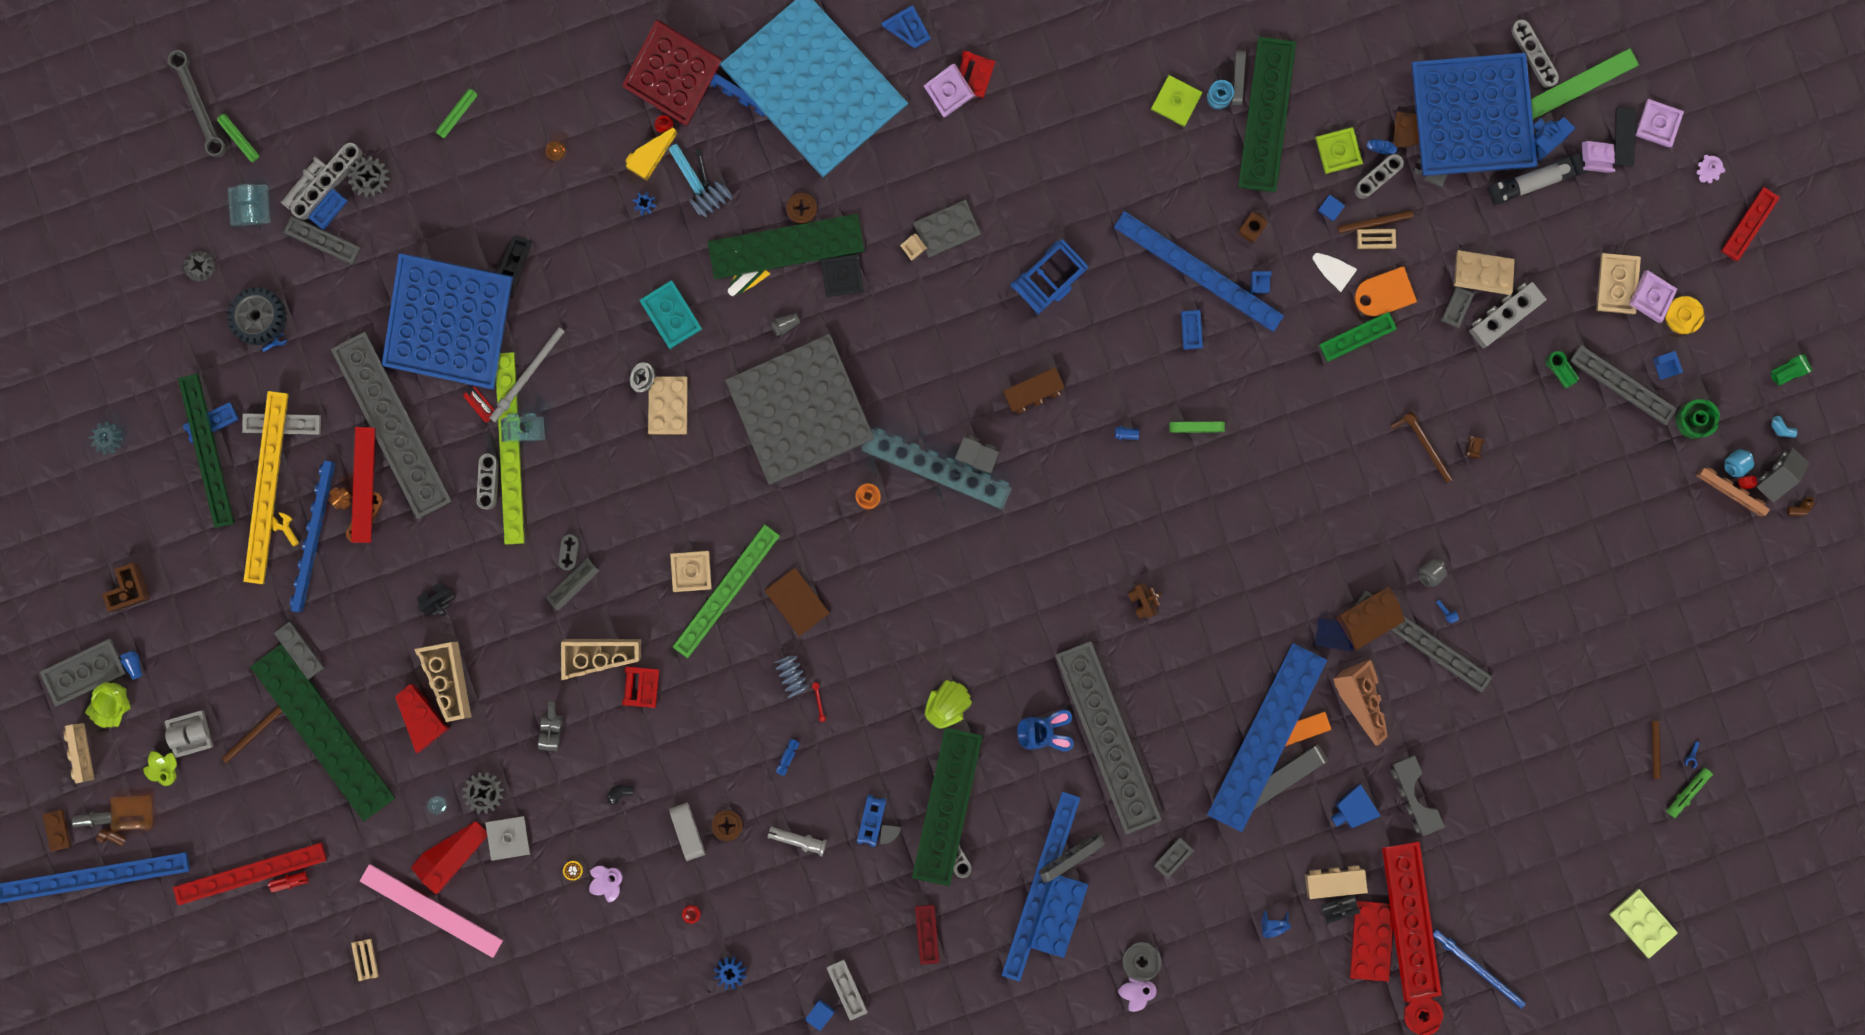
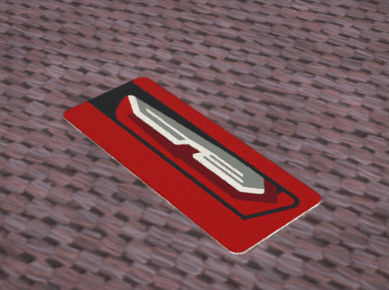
[463,386,495,423]

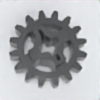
[348,156,391,199]
[462,772,505,814]

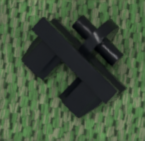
[417,583,455,617]
[1320,894,1360,924]

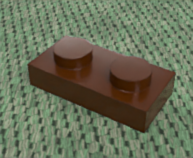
[42,810,72,852]

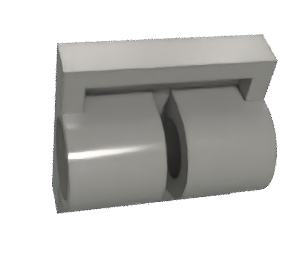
[165,710,214,758]

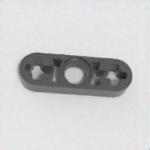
[1231,50,1246,106]

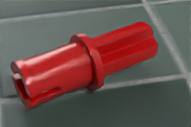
[269,871,309,892]

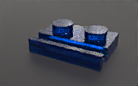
[1314,618,1354,652]

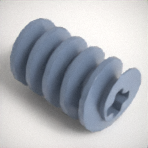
[689,179,733,217]
[774,655,809,698]

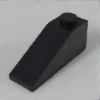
[498,236,532,298]

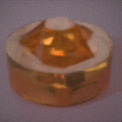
[546,141,566,161]

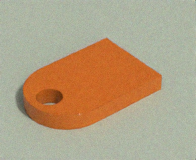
[1354,266,1417,317]

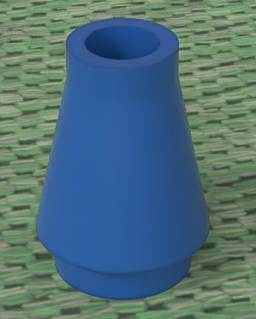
[120,650,143,680]

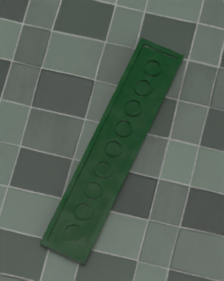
[251,644,396,822]

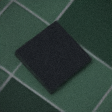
[821,254,864,298]

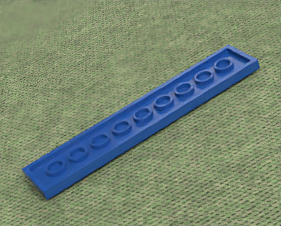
[1207,643,1327,833]

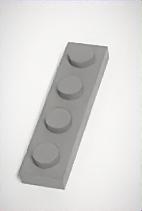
[242,414,321,435]

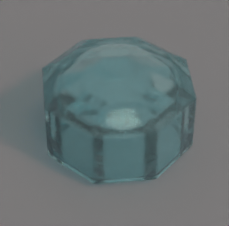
[427,796,447,815]

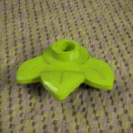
[143,751,177,786]

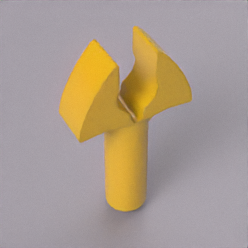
[272,512,299,546]

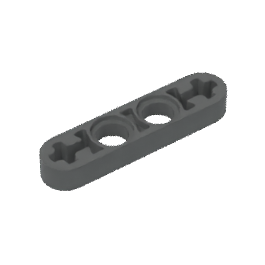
[1039,833,1105,882]

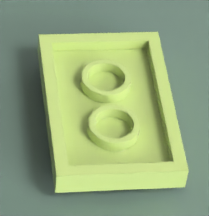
[1609,889,1677,958]

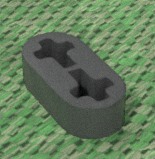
[559,534,579,571]

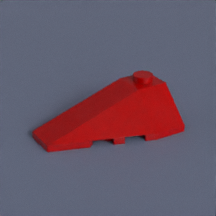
[411,821,488,894]

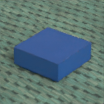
[1318,195,1345,222]

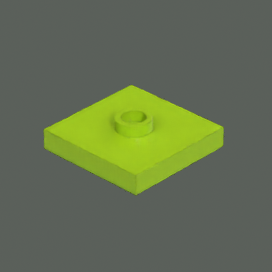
[1151,75,1203,127]
[1315,127,1363,174]

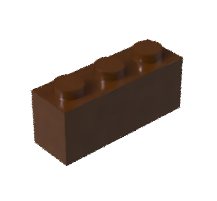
[1003,367,1065,415]

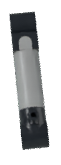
[1487,153,1589,206]

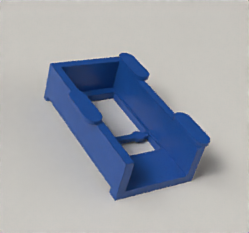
[1011,239,1089,316]

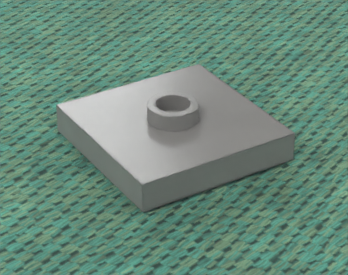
[485,816,530,861]

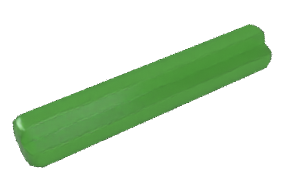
[436,89,477,138]
[217,114,259,162]

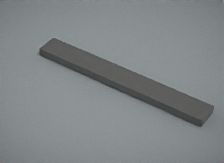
[1354,590,1492,693]

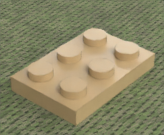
[1454,250,1514,295]
[1596,253,1641,314]
[648,377,688,435]
[64,723,95,783]

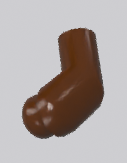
[1787,497,1815,516]
[96,829,126,846]

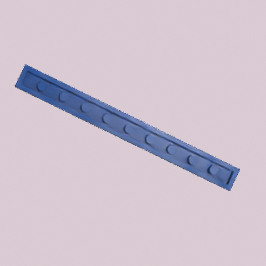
[1114,211,1284,332]
[1001,792,1080,982]
[0,852,190,903]

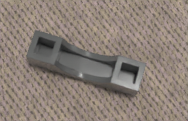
[1390,755,1445,836]

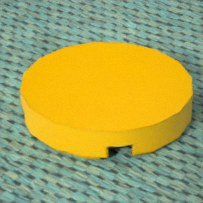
[1665,296,1704,334]

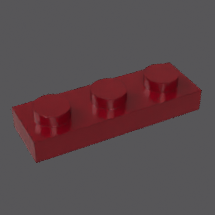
[915,904,940,965]

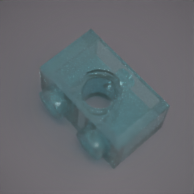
[501,413,545,442]

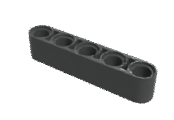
[1254,744,1328,809]

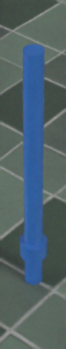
[1433,929,1526,1008]

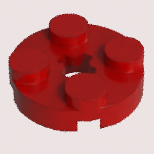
[1403,998,1443,1035]

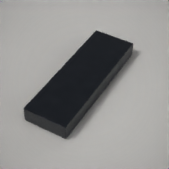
[1613,108,1636,166]

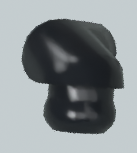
[607,785,634,805]

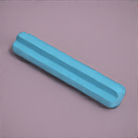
[669,144,705,195]

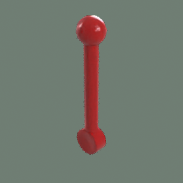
[812,683,826,722]

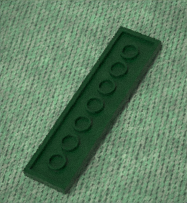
[1238,37,1296,193]
[708,214,865,280]
[912,728,983,887]

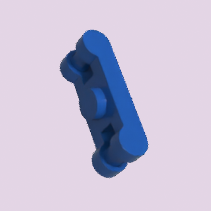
[857,794,887,847]

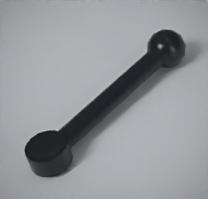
[695,149,710,188]

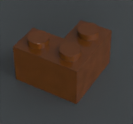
[102,563,151,612]

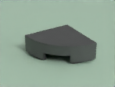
[880,825,901,844]

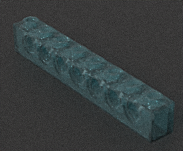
[861,427,1012,510]

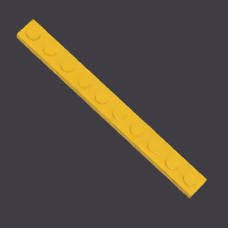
[244,391,289,584]

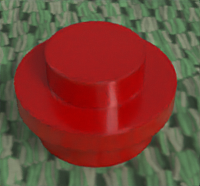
[654,115,674,133]

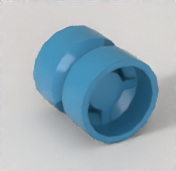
[1207,80,1234,110]

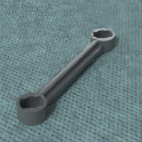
[168,50,227,158]

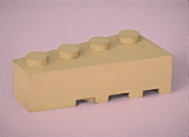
[561,639,641,680]
[414,642,471,722]

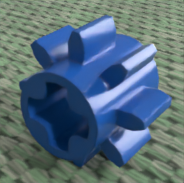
[633,192,657,216]

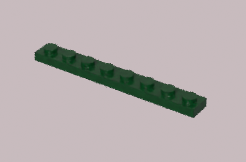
[178,374,235,528]

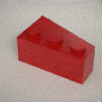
[395,684,450,754]

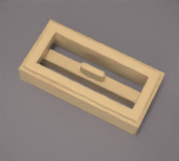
[1356,229,1396,249]
[351,939,379,981]

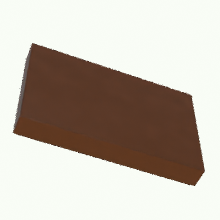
[765,568,830,637]

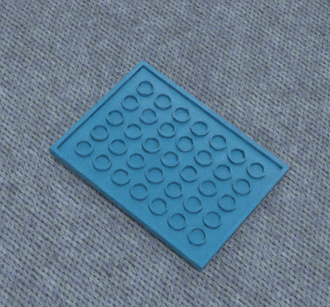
[720,0,908,178]

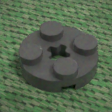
[1122,942,1162,982]

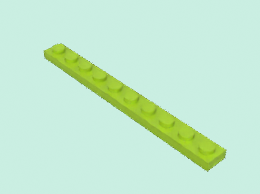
[496,352,525,545]

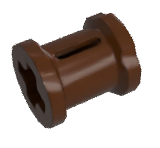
[1464,436,1485,459]

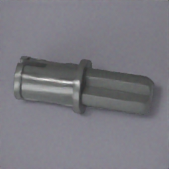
[72,812,113,828]

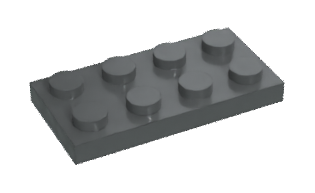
[40,639,128,707]

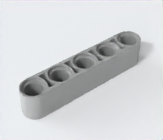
[291,143,363,220]

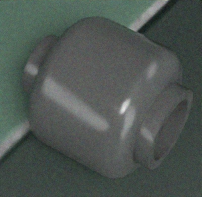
[1418,558,1447,587]

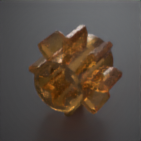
[328,487,353,510]

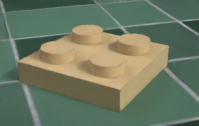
[670,551,712,592]

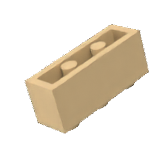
[1305,865,1368,899]

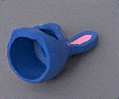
[1017,709,1074,752]

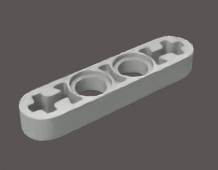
[1511,20,1559,88]

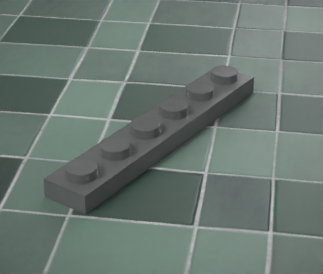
[1569,345,1677,425]

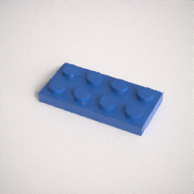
[1028,875,1088,958]

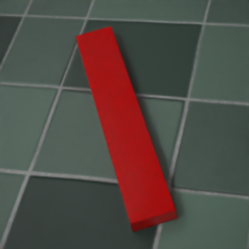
[351,427,376,543]

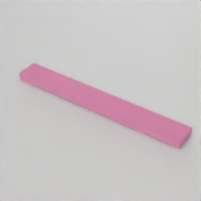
[360,864,504,958]

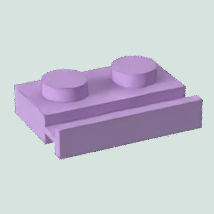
[1582,141,1615,173]

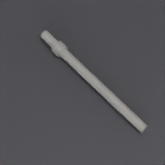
[489,327,564,422]

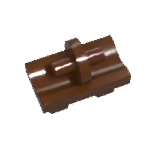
[1128,582,1162,618]

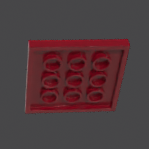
[622,20,723,126]

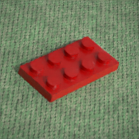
[1349,901,1393,981]

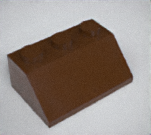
[1336,587,1405,650]

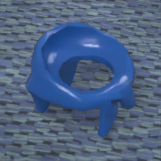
[1261,911,1291,938]

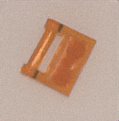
[111,795,153,832]

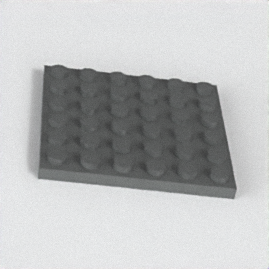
[725,334,875,485]

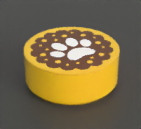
[563,861,583,880]

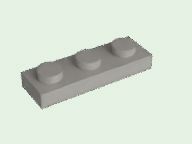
[826,959,868,1021]

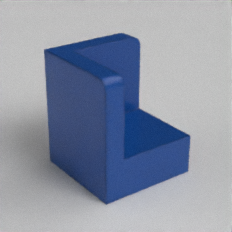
[1250,271,1271,293]
[1653,351,1683,380]
[805,999,835,1031]

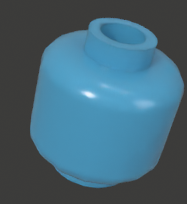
[1725,449,1754,477]

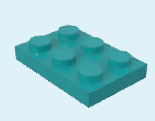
[639,280,703,349]

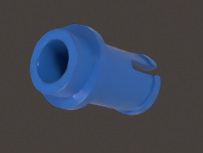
[1115,425,1139,441]

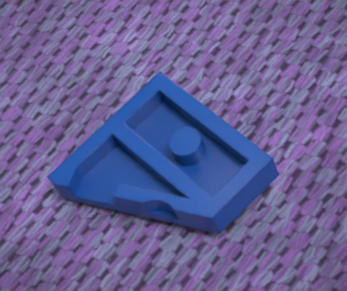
[881,5,932,49]

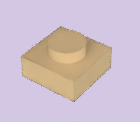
[900,233,927,261]

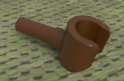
[1390,412,1418,429]

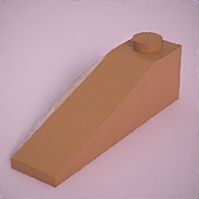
[1333,659,1388,746]

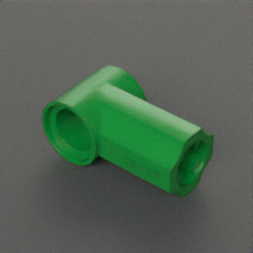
[1545,351,1579,389]
[1770,353,1813,386]

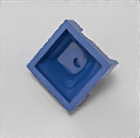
[1533,117,1575,161]

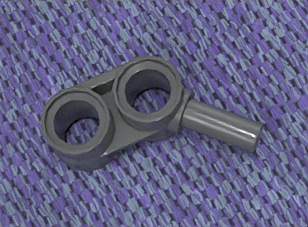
[538,701,563,752]

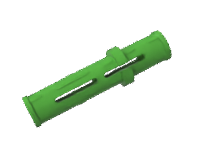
[1666,767,1713,818]

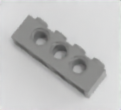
[1469,282,1547,348]

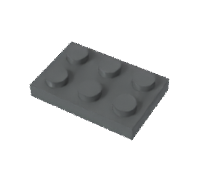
[913,200,981,258]

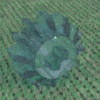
[89,422,124,455]

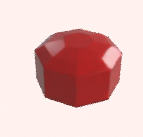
[1737,476,1757,489]
[682,905,701,924]

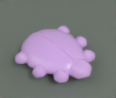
[1697,155,1725,183]

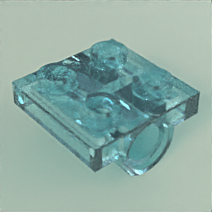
[228,184,270,227]

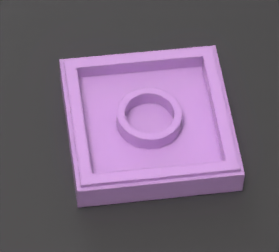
[923,64,975,117]
[1635,99,1684,148]
[1629,270,1677,323]

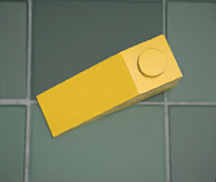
[626,128,678,181]

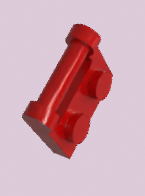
[959,51,996,99]
[622,666,660,708]

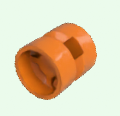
[856,483,881,510]

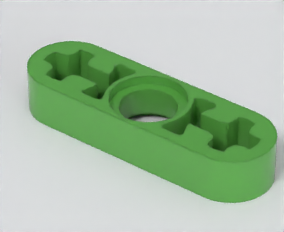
[1169,422,1225,433]

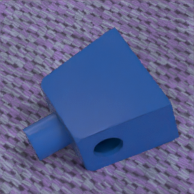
[1330,784,1380,828]

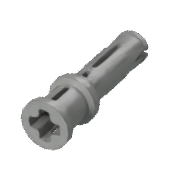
[281,156,326,210]
[768,826,827,857]

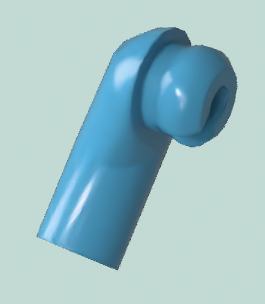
[1771,416,1797,438]

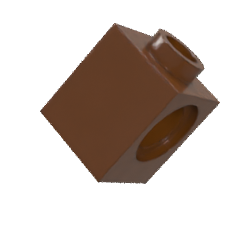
[1238,212,1268,244]

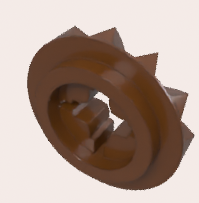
[786,193,817,224]
[712,810,743,841]

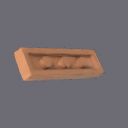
[1696,467,1770,516]

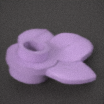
[589,866,623,903]
[1118,978,1157,1012]

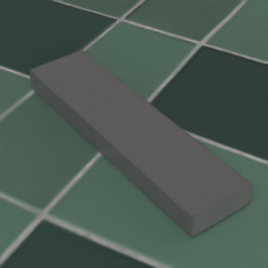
[283,216,362,265]

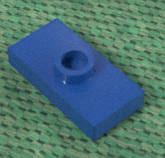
[308,188,348,230]
[1181,310,1203,350]

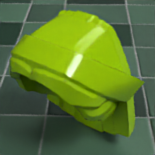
[924,680,972,729]
[85,682,131,728]

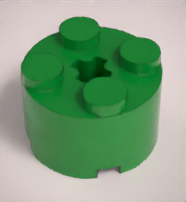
[1675,399,1720,439]

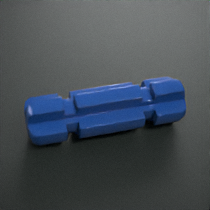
[776,739,799,776]

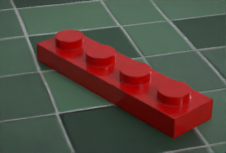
[1721,187,1780,262]

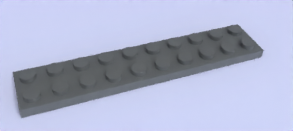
[331,332,453,519]
[1055,641,1162,835]

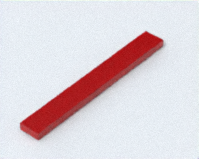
[172,842,327,906]

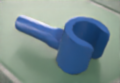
[261,333,287,352]
[1436,600,1459,623]
[1684,741,1700,769]

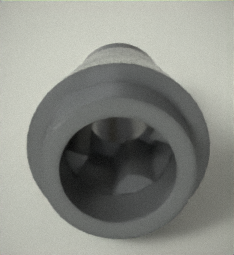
[770,313,800,336]

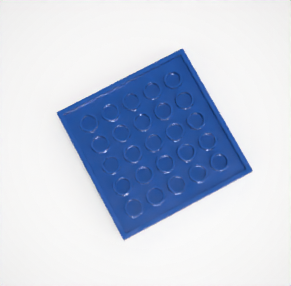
[1411,53,1537,176]
[382,253,513,389]

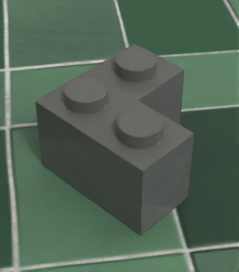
[955,435,999,475]
[1757,448,1810,503]

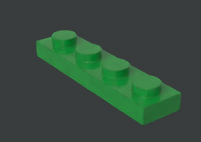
[1319,312,1397,362]

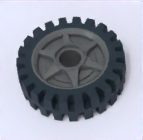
[227,287,287,346]

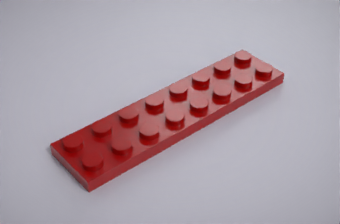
[1382,842,1442,1002]

